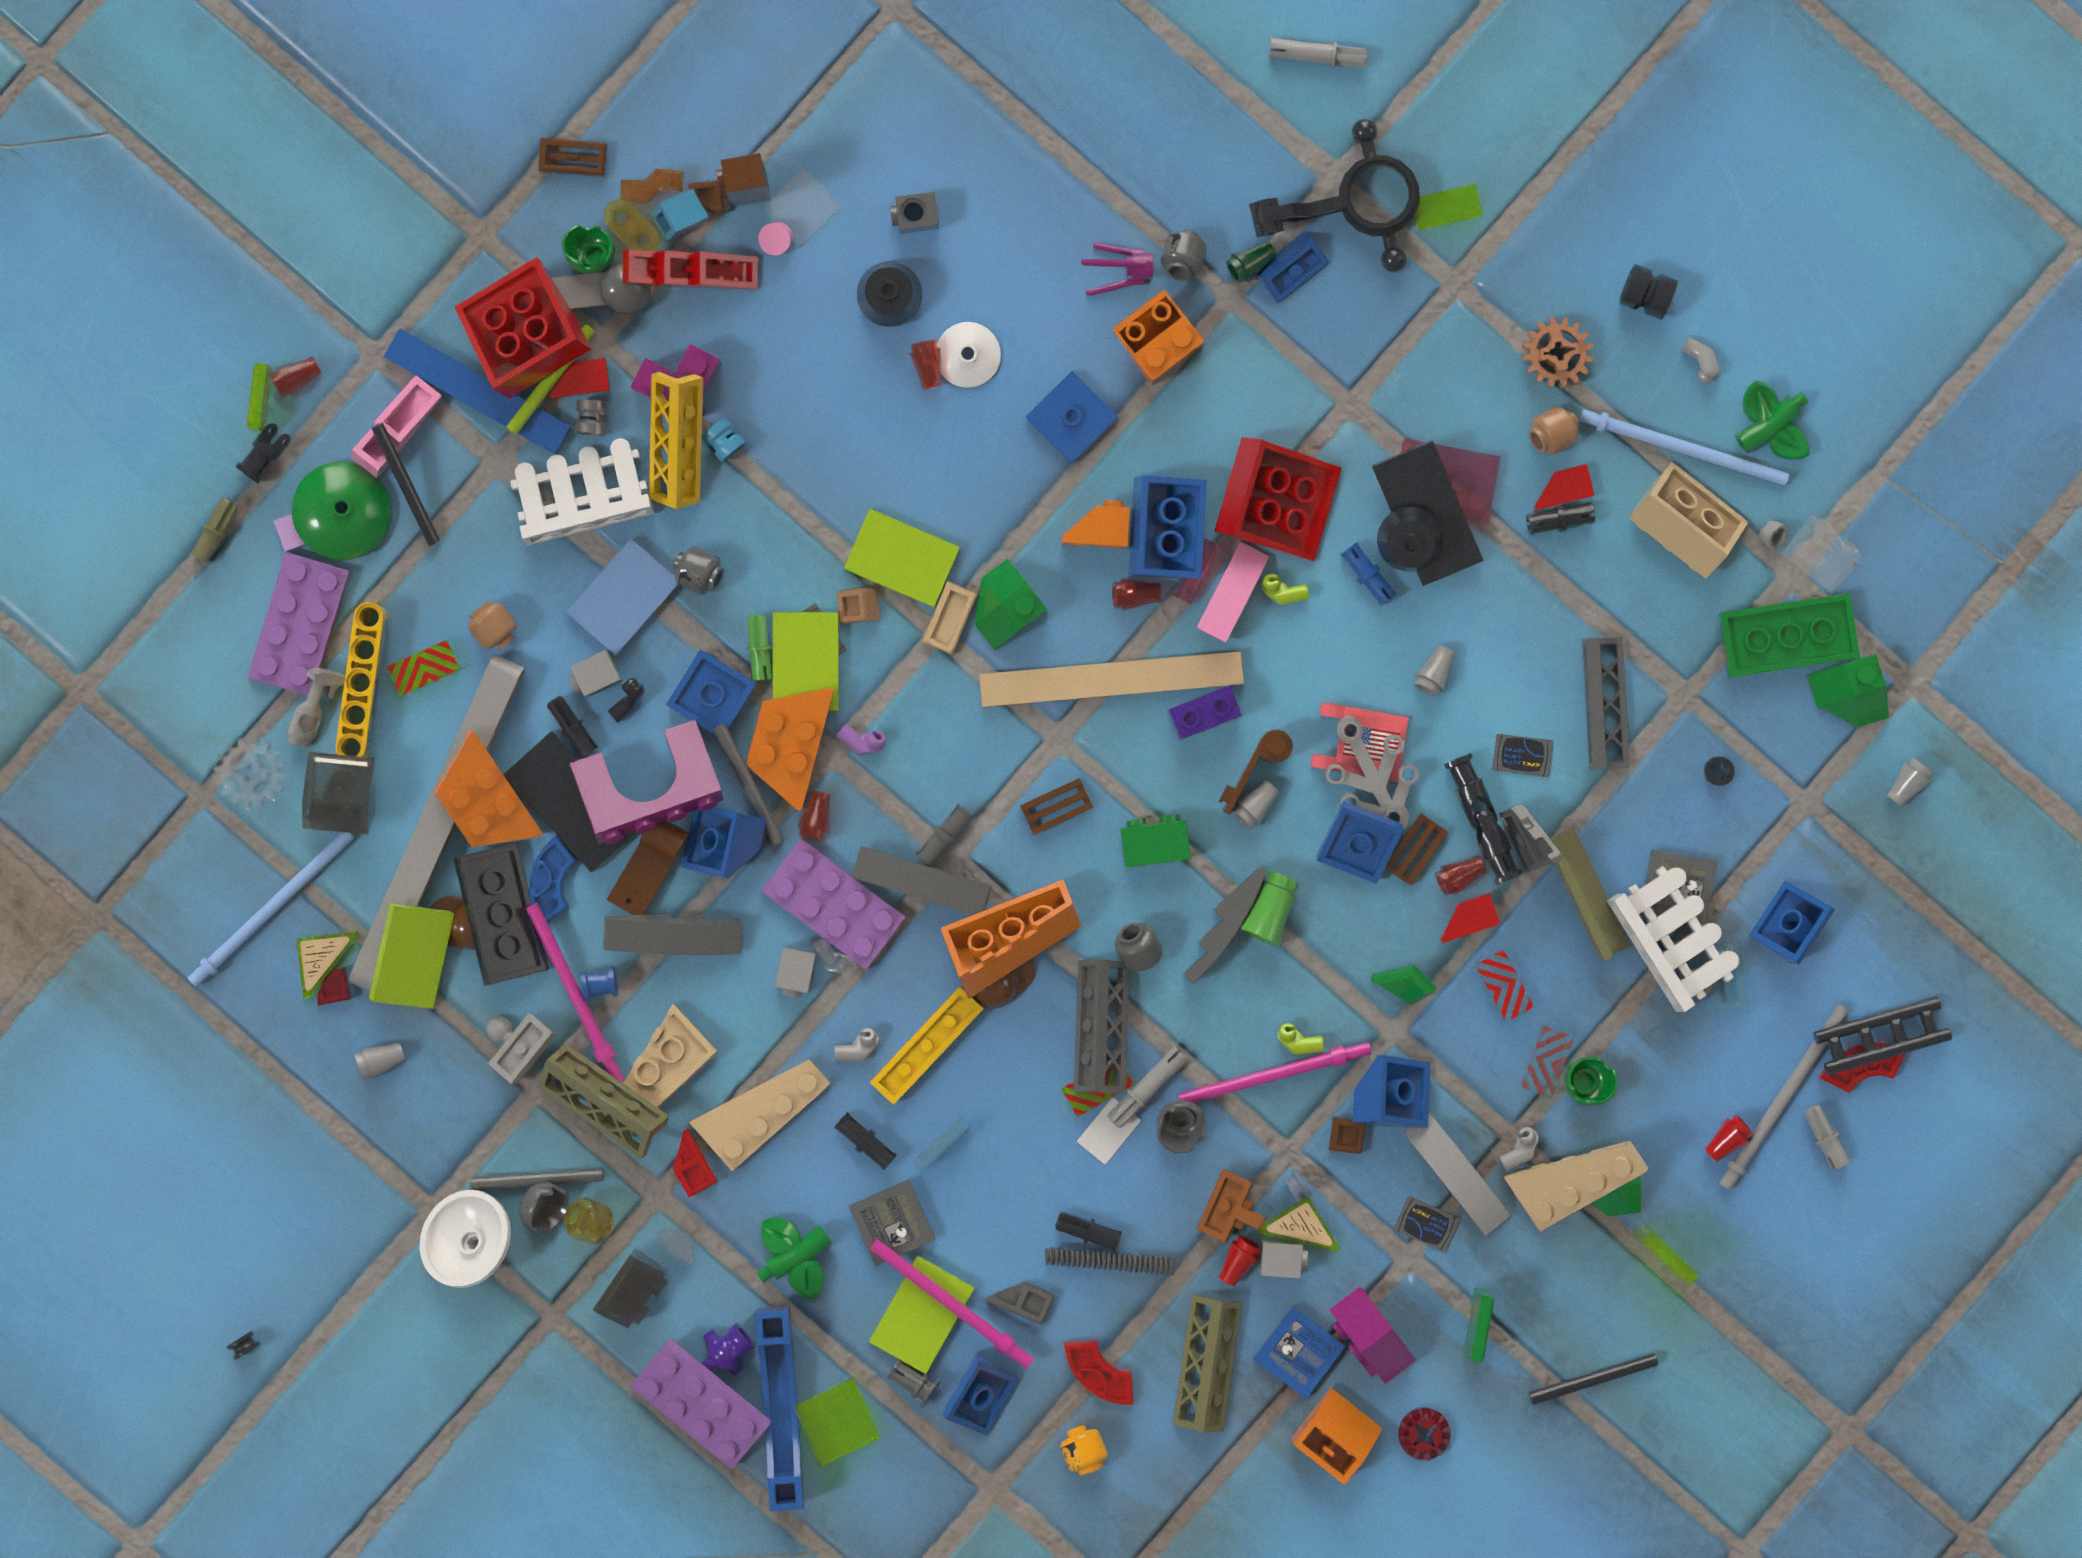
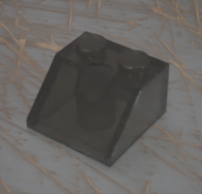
[302,752,375,835]
[593,1248,668,1328]

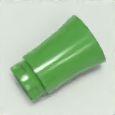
[1239,871,1299,947]

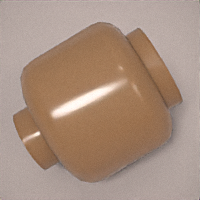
[1529,407,1579,455]
[468,600,517,651]

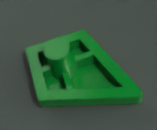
[1370,965,1436,1005]

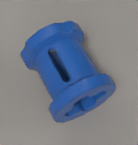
[581,967,618,1001]

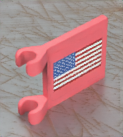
[1310,703,1409,782]

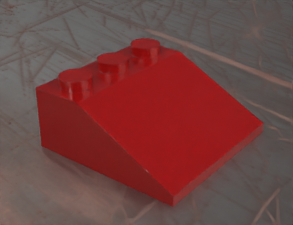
[454,257,592,399]
[1214,437,1342,562]

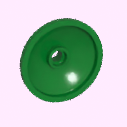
[292,462,391,560]

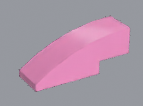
[351,375,442,478]
[1196,541,1269,643]

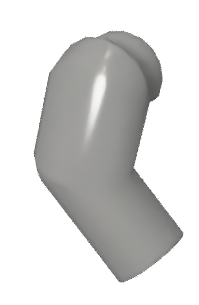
[1681,337,1720,383]
[835,1028,879,1062]
[1499,1127,1538,1171]

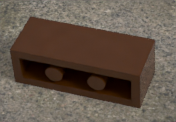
[716,153,771,207]

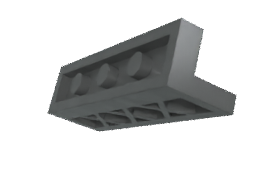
[1582,637,1630,770]
[1074,959,1129,1094]

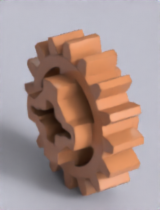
[1521,317,1594,389]

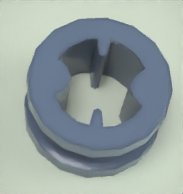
[1283,1170,1312,1203]

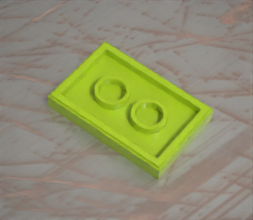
[844,508,960,608]
[773,612,839,711]
[369,903,454,1009]
[869,1255,975,1374]

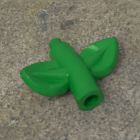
[1734,381,1809,460]
[756,1218,832,1300]

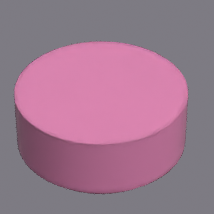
[758,221,793,256]

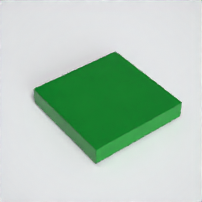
[1463,1288,1494,1363]

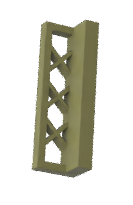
[1550,827,1630,961]
[538,1044,669,1159]
[1173,1295,1243,1433]

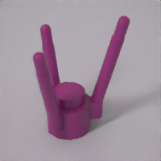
[1081,242,1153,296]

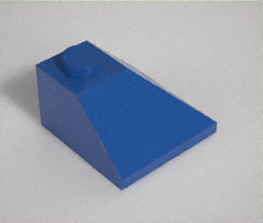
[681,807,766,879]
[1353,1055,1430,1128]

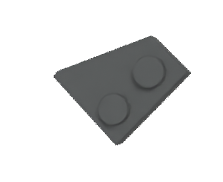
[1499,803,1563,872]

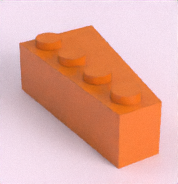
[941,880,1081,999]

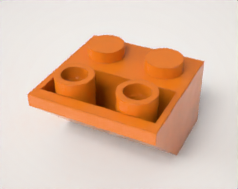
[1112,289,1205,385]
[1290,1387,1383,1485]

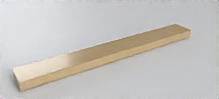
[979,651,1244,707]

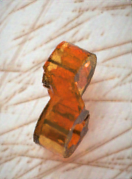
[619,168,684,204]

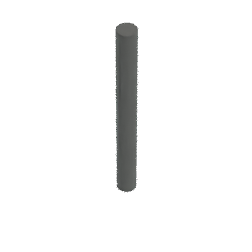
[713,723,784,845]
[471,1168,604,1190]

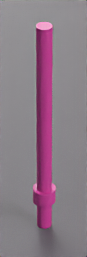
[526,903,624,1082]
[1178,1042,1372,1103]
[870,1239,1034,1369]

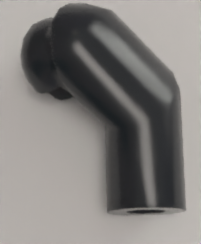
[608,678,645,723]

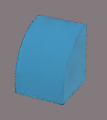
[650,188,708,243]

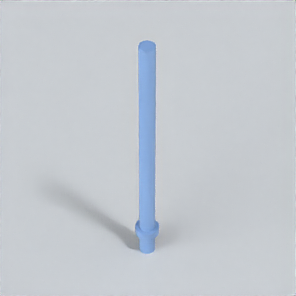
[1579,409,1789,486]
[188,828,355,987]

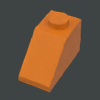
[1061,500,1130,549]

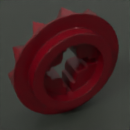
[1398,1407,1451,1461]

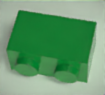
[1120,814,1191,868]

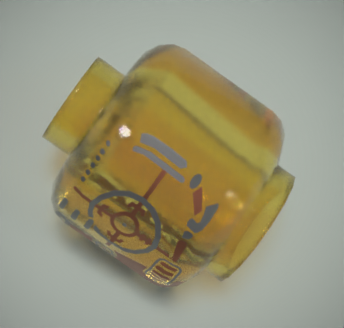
[564,1198,614,1245]

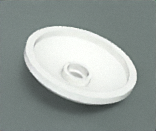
[420,1190,511,1288]

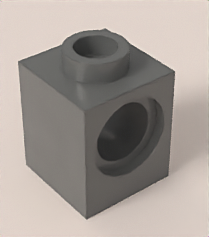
[890,192,939,234]

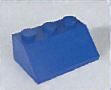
[1128,475,1207,579]

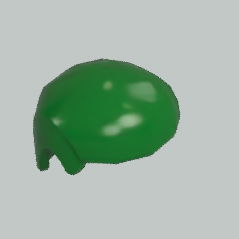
[561,224,616,274]
[1565,1057,1618,1106]

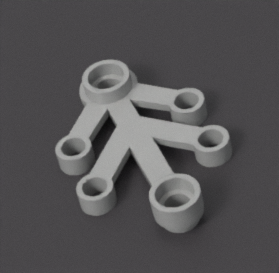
[1325,716,1419,830]

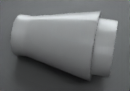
[1414,645,1455,697]
[1887,757,1934,807]
[1232,781,1279,830]
[354,1042,406,1079]

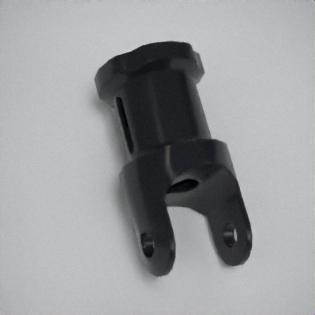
[235,423,291,484]

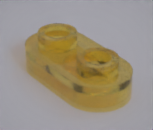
[604,199,660,251]

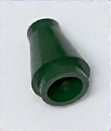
[1226,240,1277,284]

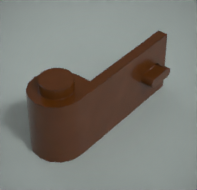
[1218,730,1293,814]
[606,820,690,915]

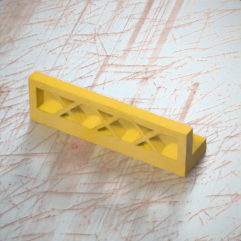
[649,372,703,509]

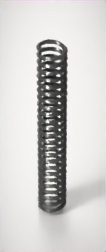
[1045,1247,1174,1276]

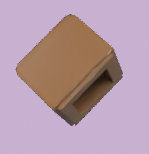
[837,588,880,624]

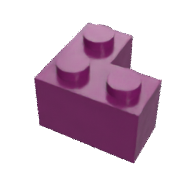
[630,344,722,401]
[1329,1286,1417,1384]

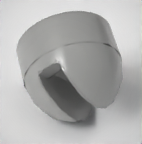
[1759,520,1789,549]

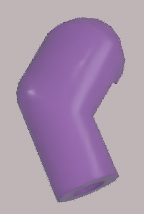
[836,724,886,755]

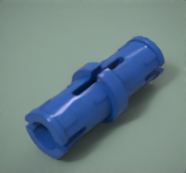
[1340,542,1397,606]

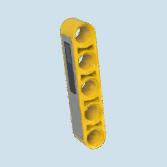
[336,602,388,763]

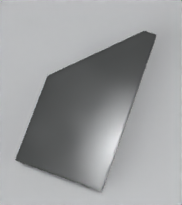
[986,1281,1055,1325]

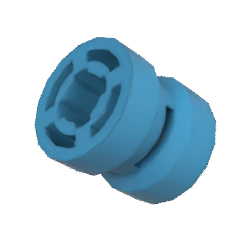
[702,417,747,463]

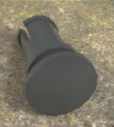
[887,1360,941,1408]

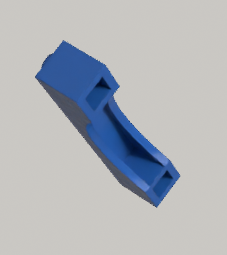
[755,1306,805,1512]

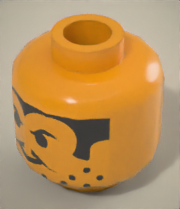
[1060,1425,1108,1476]

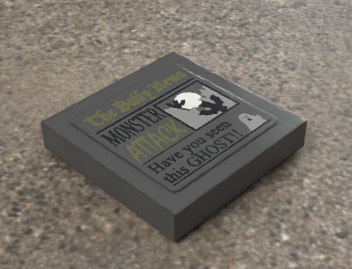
[1640,850,1717,926]
[849,1179,936,1267]

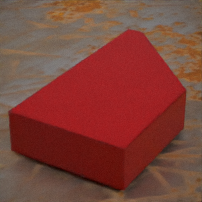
[549,358,611,400]
[1533,464,1595,511]
[1440,893,1500,943]
[673,1128,718,1198]

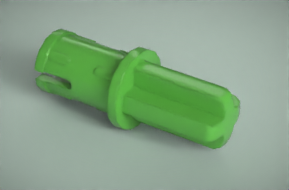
[746,614,773,680]

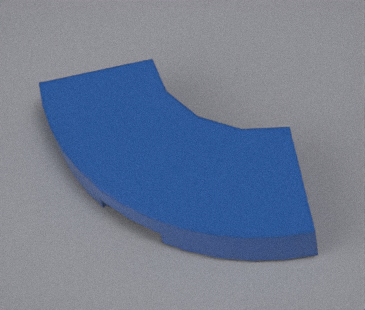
[529,835,577,923]

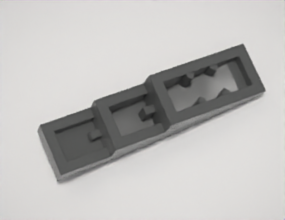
[851,846,992,915]
[1183,865,1267,984]
[603,914,743,955]

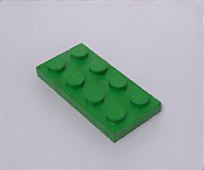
[1718,593,1860,678]

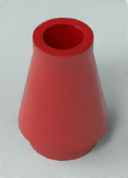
[1704,1114,1754,1162]
[1218,1235,1261,1287]

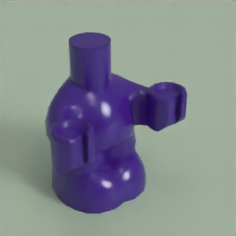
[701,1323,756,1375]

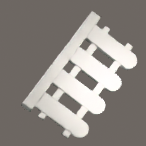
[510,438,654,546]
[1606,866,1739,1012]

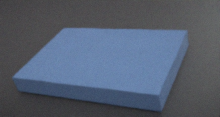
[566,539,678,656]

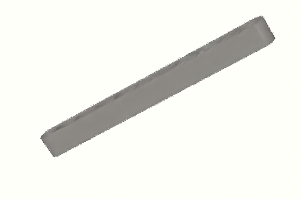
[348,654,525,991]

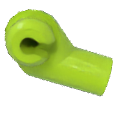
[1262,574,1310,605]
[1277,1023,1324,1055]

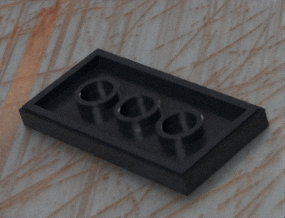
[1372,439,1484,586]
[503,731,637,872]
[453,843,548,986]

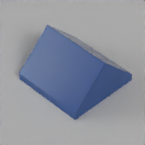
[1749,881,1835,965]
[942,1353,1020,1436]

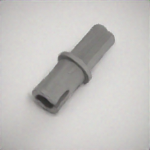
[1805,1105,1850,1170]

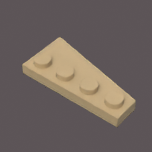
[603,1004,719,1134]
[689,1059,831,1171]
[1504,1141,1648,1231]

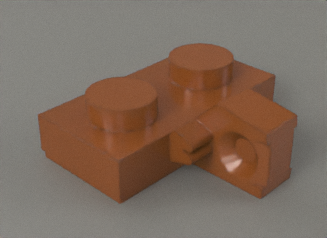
[1196,1169,1267,1243]

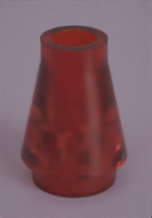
[909,339,941,389]
[269,356,322,398]
[1112,578,1161,611]
[797,791,831,841]
[1435,855,1487,896]

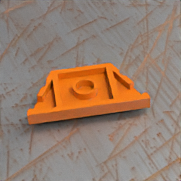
[746,687,834,811]
[434,730,543,847]

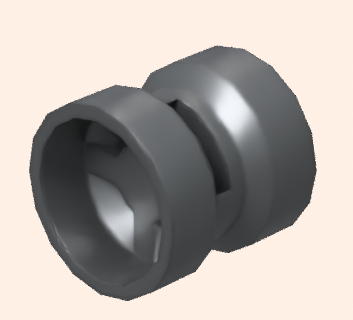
[574,399,609,436]

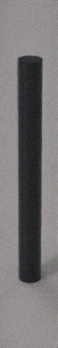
[371,422,440,546]
[1529,1353,1658,1405]

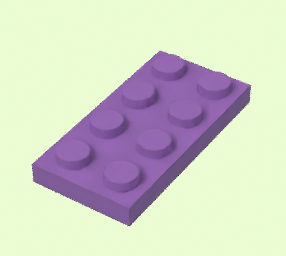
[248,552,351,696]
[761,838,905,969]
[630,1338,772,1470]

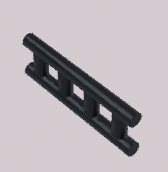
[1813,997,1952,1076]

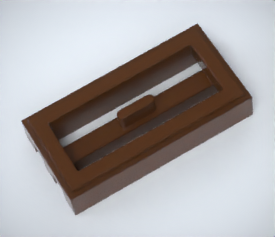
[538,138,607,177]
[1020,778,1093,835]
[1385,813,1448,886]

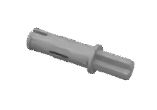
[1269,37,1368,68]
[1108,1046,1189,1128]

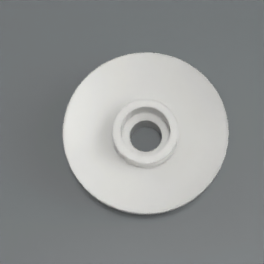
[935,322,1001,388]

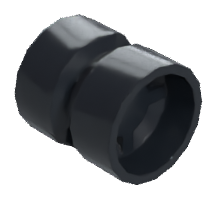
[1619,264,1678,320]

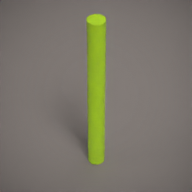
[506,324,595,435]

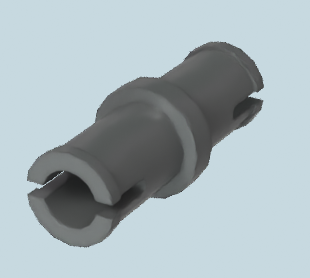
[916,804,974,867]

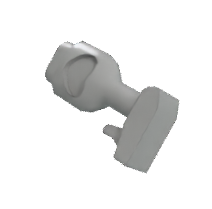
[287,667,345,748]

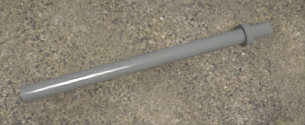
[1719,1004,1849,1191]

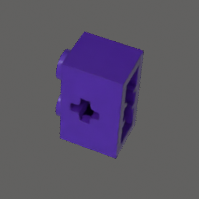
[1168,685,1242,741]

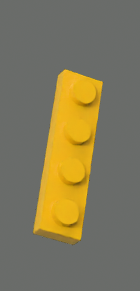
[869,986,984,1105]

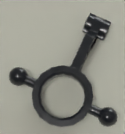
[1249,119,1420,272]

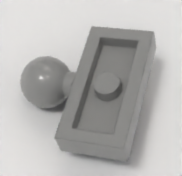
[486,1013,557,1086]

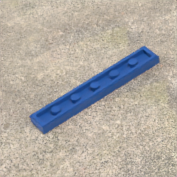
[383,328,572,455]

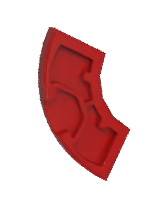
[1818,1042,1906,1093]
[1064,1340,1134,1405]

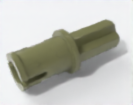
[191,498,238,563]

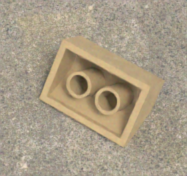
[1629,461,1748,579]

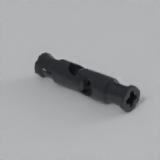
[1444,753,1523,885]

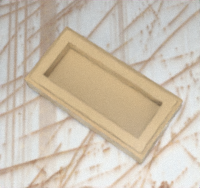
[922,581,978,655]

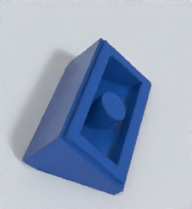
[1256,232,1329,303]

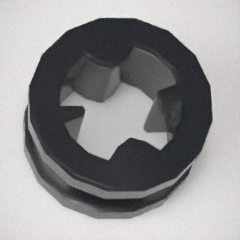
[1704,756,1735,786]
[226,1331,260,1360]

